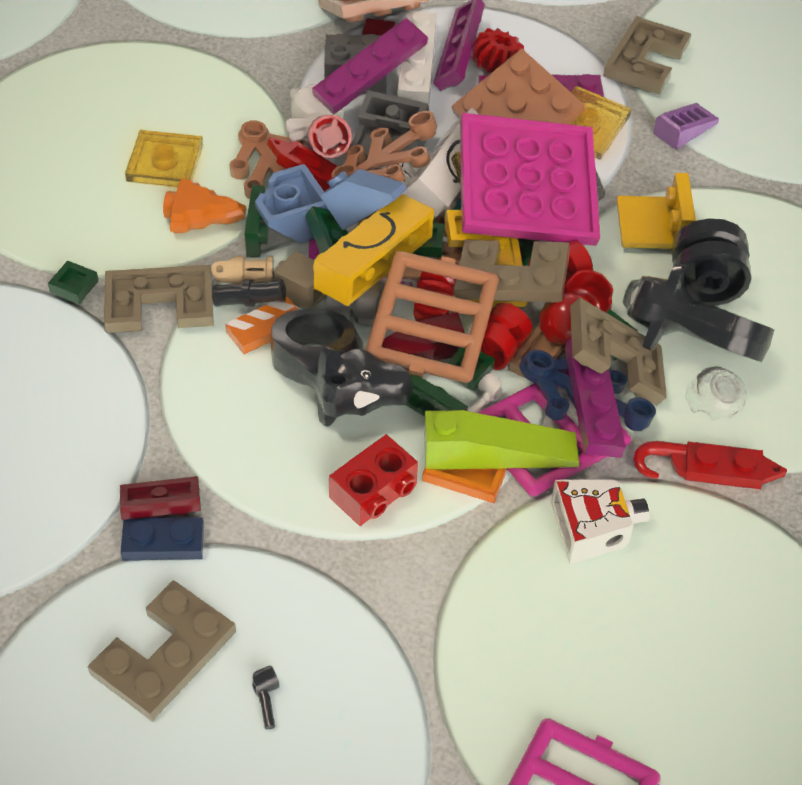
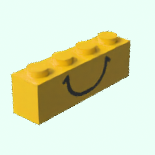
[313,194,434,306]

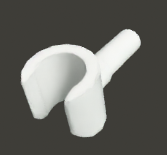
[469,373,503,413]

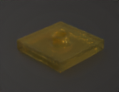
[569,86,631,160]
[125,130,204,187]

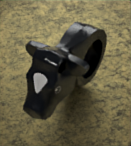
[622,262,775,362]
[270,308,413,427]

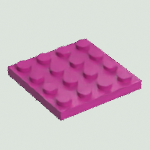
[460,113,600,246]

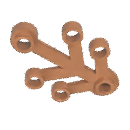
[332,111,437,182]
[229,120,307,199]

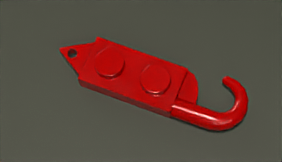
[267,137,377,212]
[633,441,787,490]

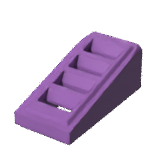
[653,103,719,150]

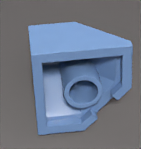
[255,164,329,244]
[320,169,408,230]

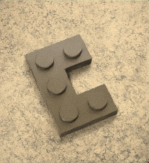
[603,16,692,95]
[454,240,570,302]
[104,265,214,333]
[570,298,667,406]
[87,580,236,721]

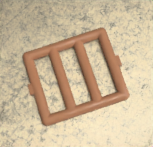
[365,251,499,383]

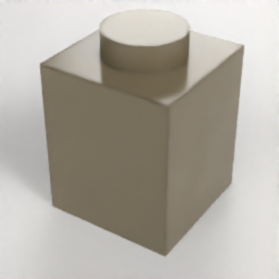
[273,251,326,309]

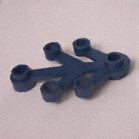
[519,350,656,431]

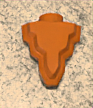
[163,179,247,234]

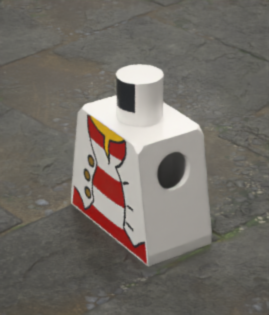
[551,480,649,564]

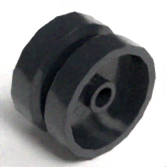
[671,218,752,306]

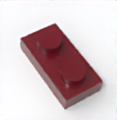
[120,476,201,520]

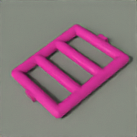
[478,372,631,497]
[508,718,661,785]

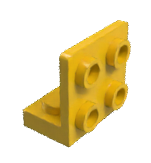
[616,173,696,249]

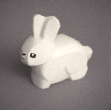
[285,84,344,142]

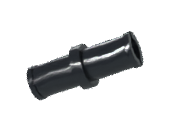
[212,279,286,307]

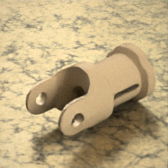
[211,256,274,284]

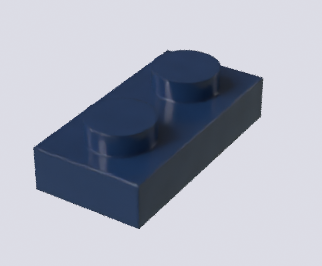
[120,517,204,561]

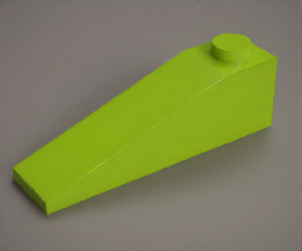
[424,410,579,469]

